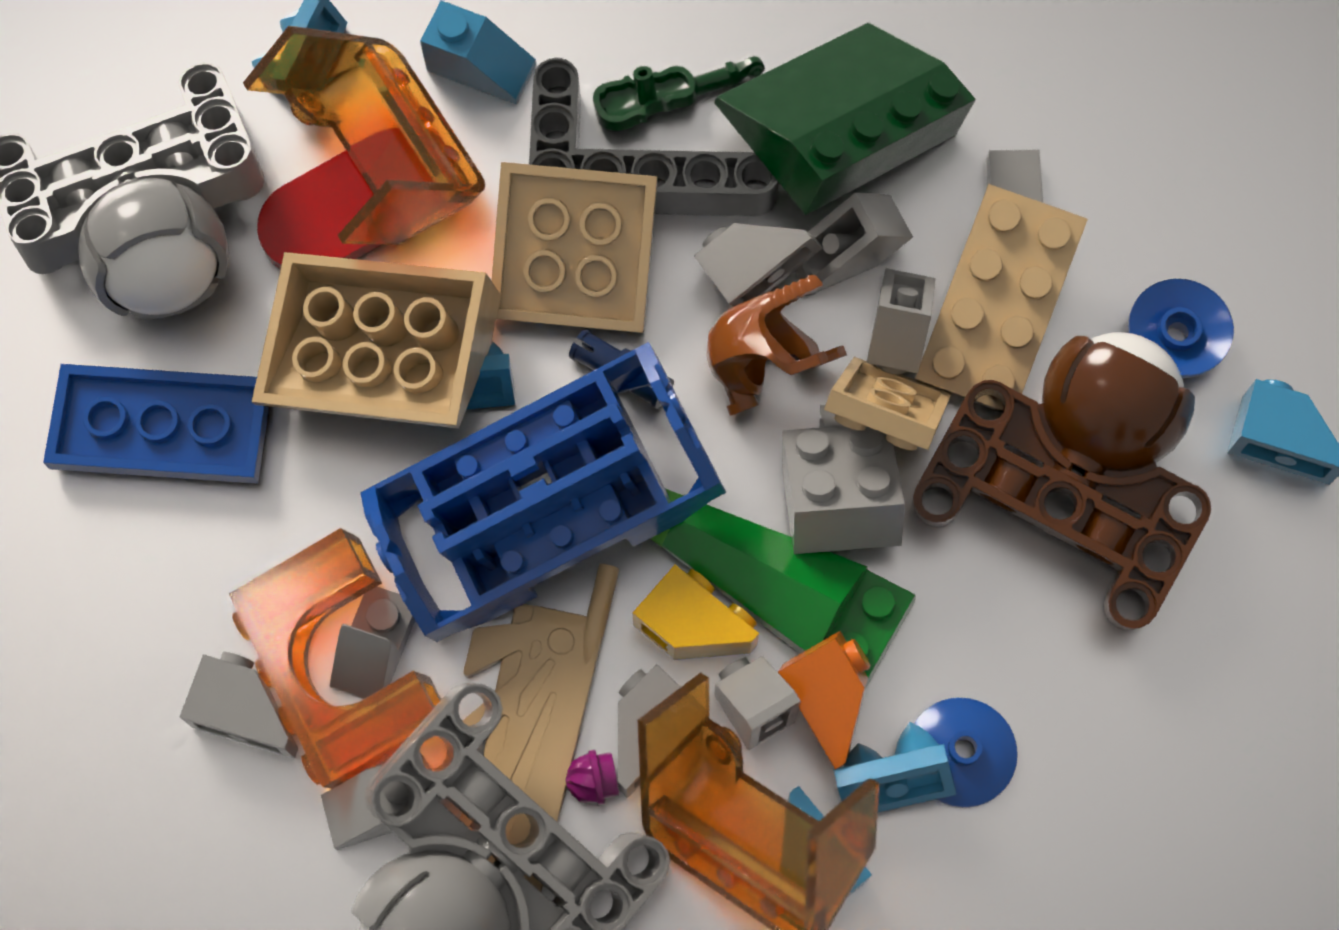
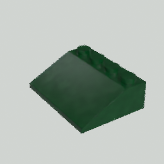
[714,23,976,215]

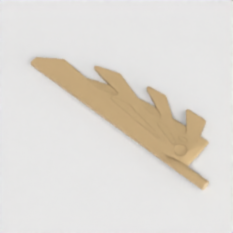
[459,564,620,892]

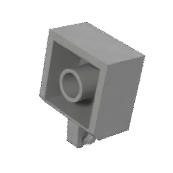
[782,405,905,554]

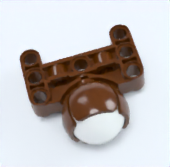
[913,332,1211,630]

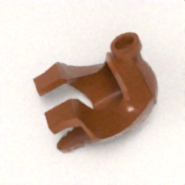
[706,275,847,416]

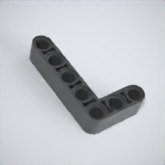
[529,58,779,216]

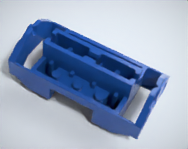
[360,342,727,642]

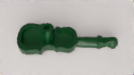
[593,56,765,131]

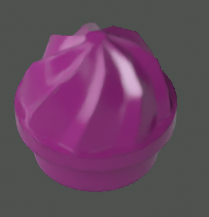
[565,749,619,806]

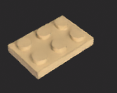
[824,357,951,451]

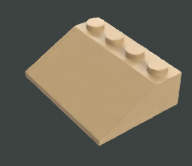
[252,252,501,429]

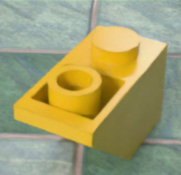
[632,564,759,660]

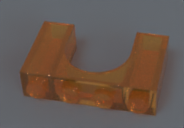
[229,528,441,789]

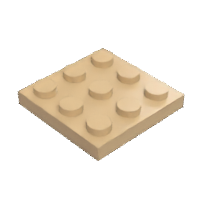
[491,162,658,333]

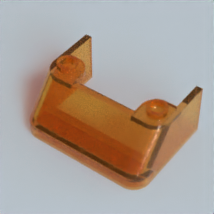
[243,25,485,245]
[637,672,879,930]

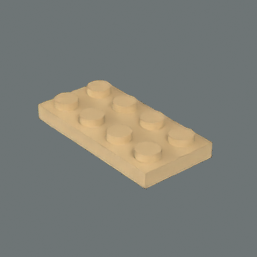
[915,184,1088,413]

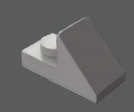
[329,583,415,705]

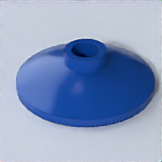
[1128,279,1234,378]
[914,698,1018,808]

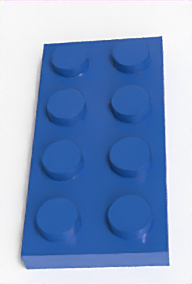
[43,364,269,484]

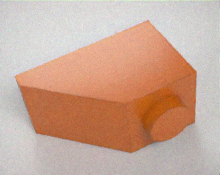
[778,631,870,769]

